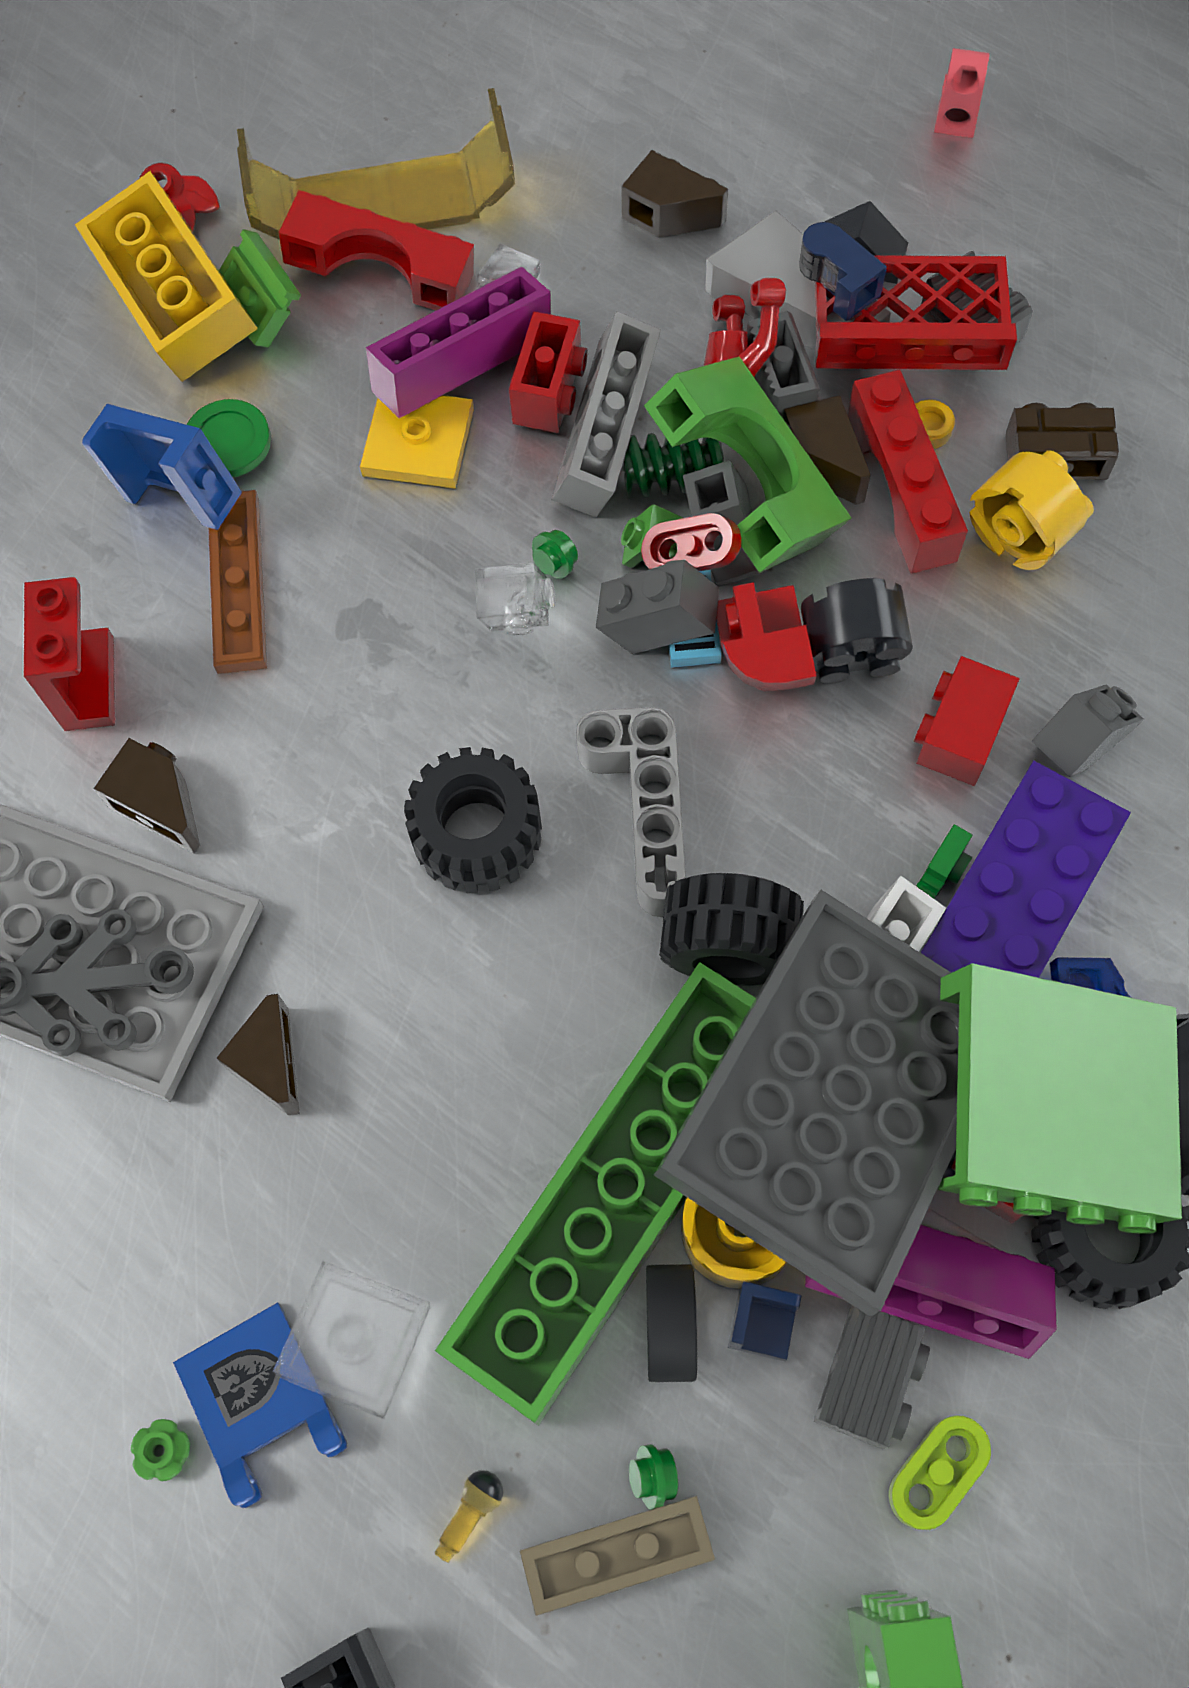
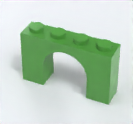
[644,356,852,573]
[847,1590,964,1688]

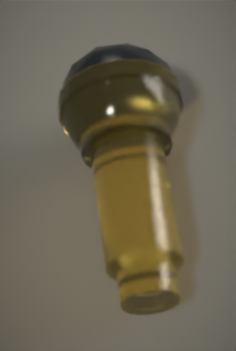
[434,1470,504,1563]

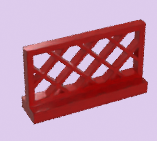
[815,255,1017,370]

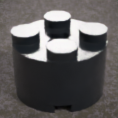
[800,578,913,684]

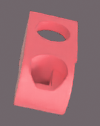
[934,48,989,138]

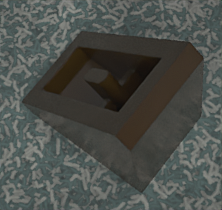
[216,993,300,1115]

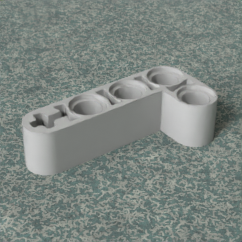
[576,707,686,917]

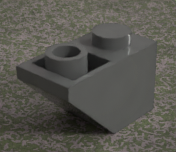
[683,460,765,587]
[1032,684,1144,777]

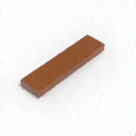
[208,490,267,674]

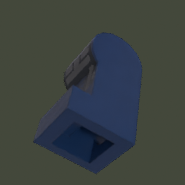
[799,222,887,322]

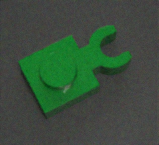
[916,824,973,899]

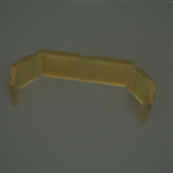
[237,88,515,240]

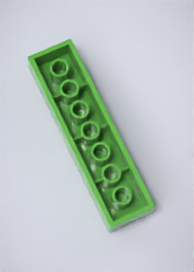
[435,962,756,1426]

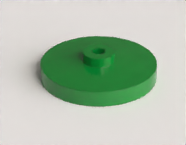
[187,399,271,477]

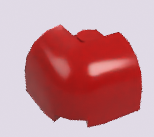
[716,582,817,691]

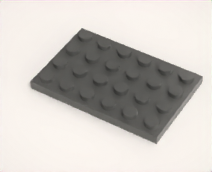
[654,890,959,1317]

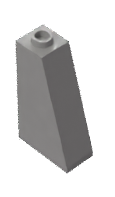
[705,210,891,350]

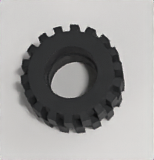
[404,747,542,894]
[659,873,804,985]
[1031,1186,1189,1309]

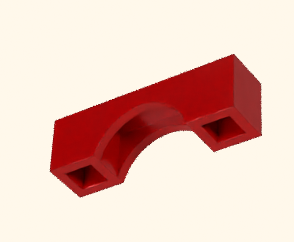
[278,190,474,310]
[848,369,968,574]

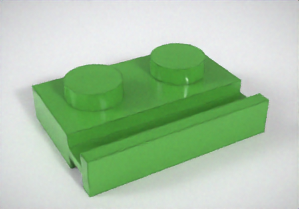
[219,229,301,348]

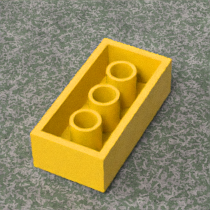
[75,171,258,382]

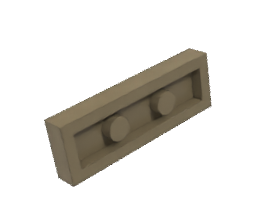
[520,1496,715,1616]

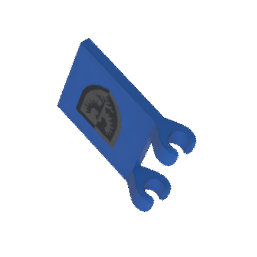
[173,1302,347,1508]

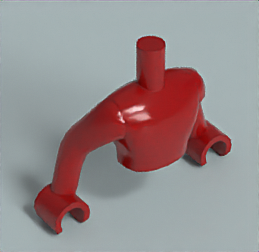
[704,278,786,377]

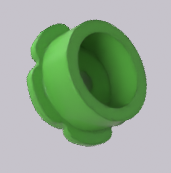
[130,1419,190,1482]

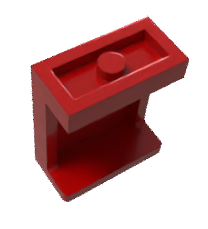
[24,577,115,731]

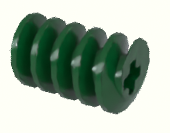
[623,433,724,499]

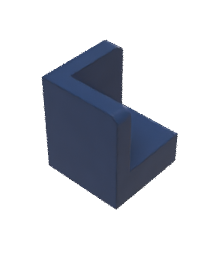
[728,1282,802,1361]

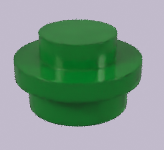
[532,530,578,579]
[629,1444,678,1510]

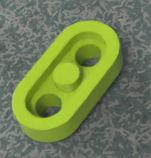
[889,1416,991,1530]

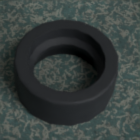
[646,1264,697,1382]

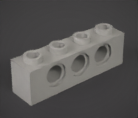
[551,311,661,518]

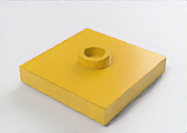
[360,395,474,489]

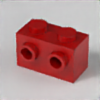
[509,311,588,433]

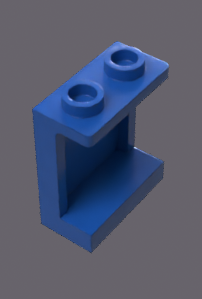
[82,404,242,530]

